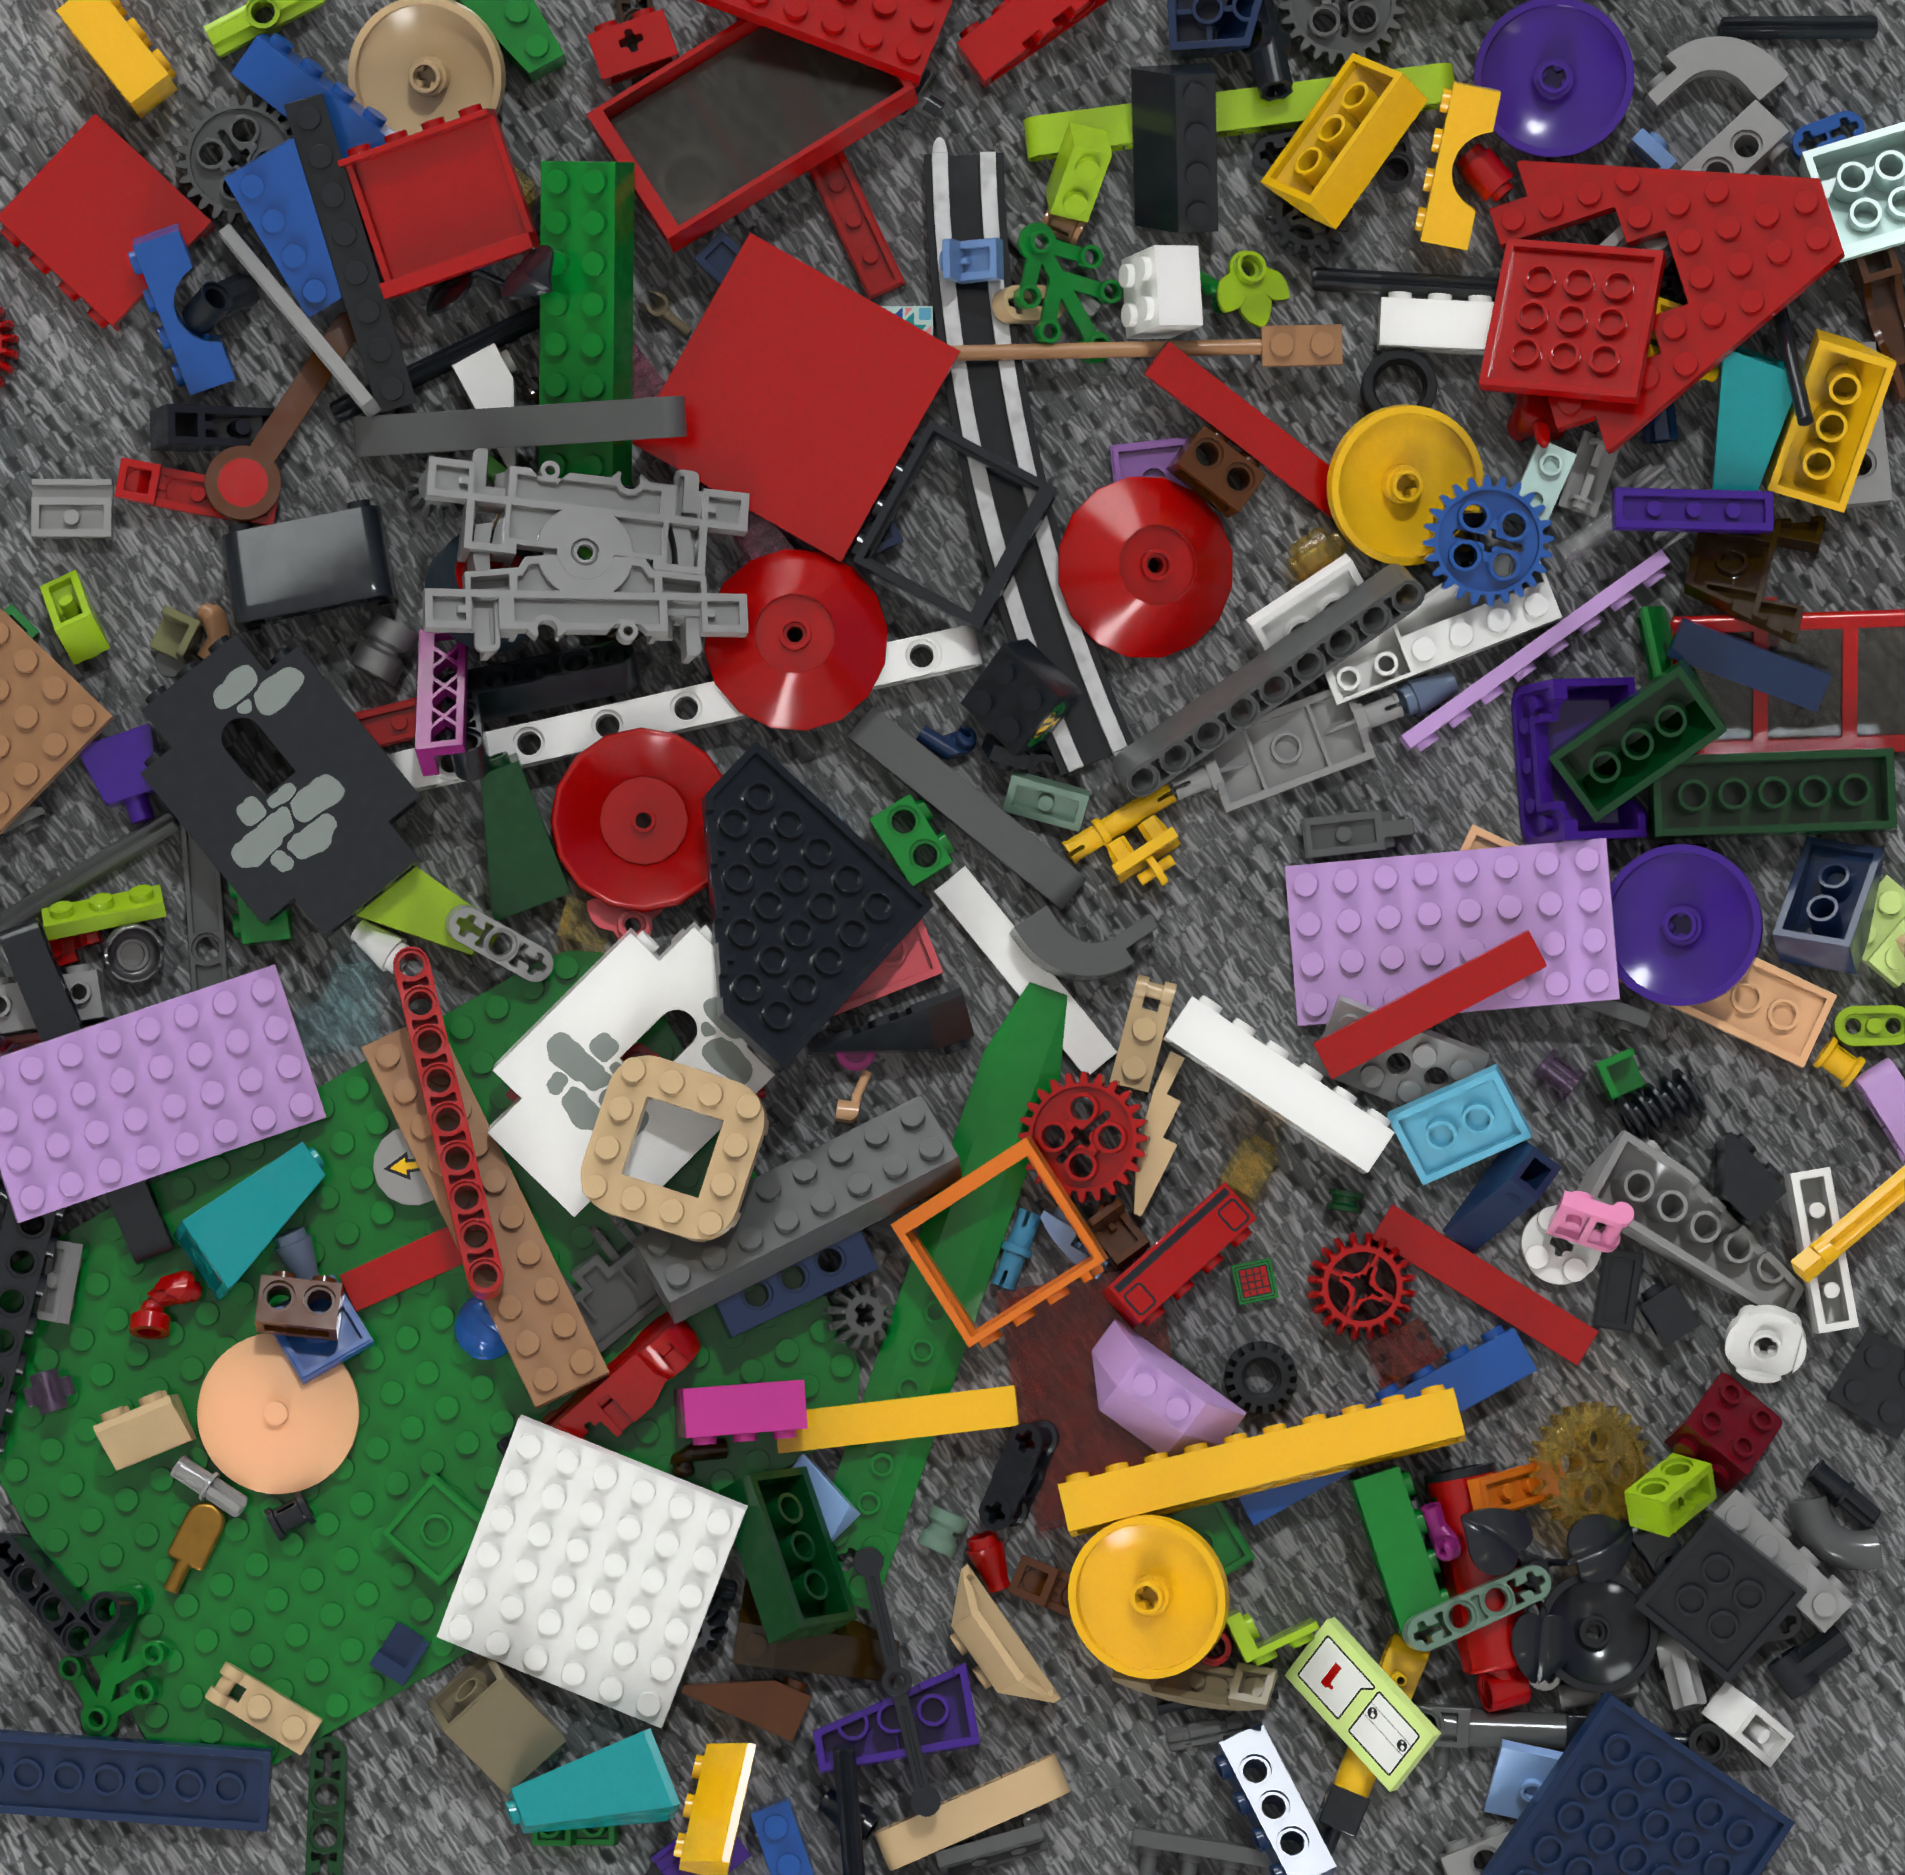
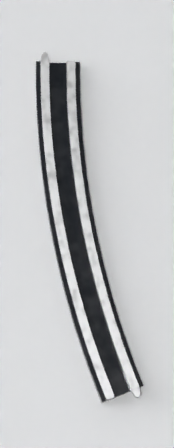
[924,137,1134,778]

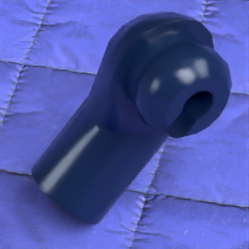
[916,725,977,760]

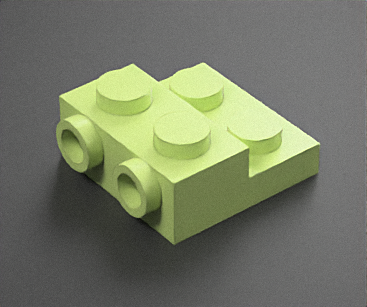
[1862,875,1905,988]

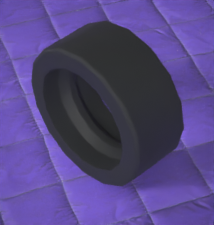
[1360,348,1438,414]

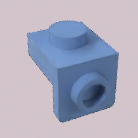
[1627,128,1677,169]
[939,237,1004,284]

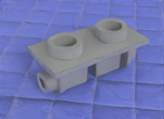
[1557,430,1620,519]

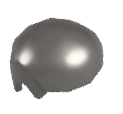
[104,923,164,985]

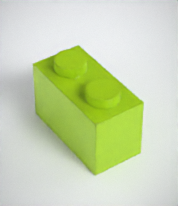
[1045,122,1112,222]

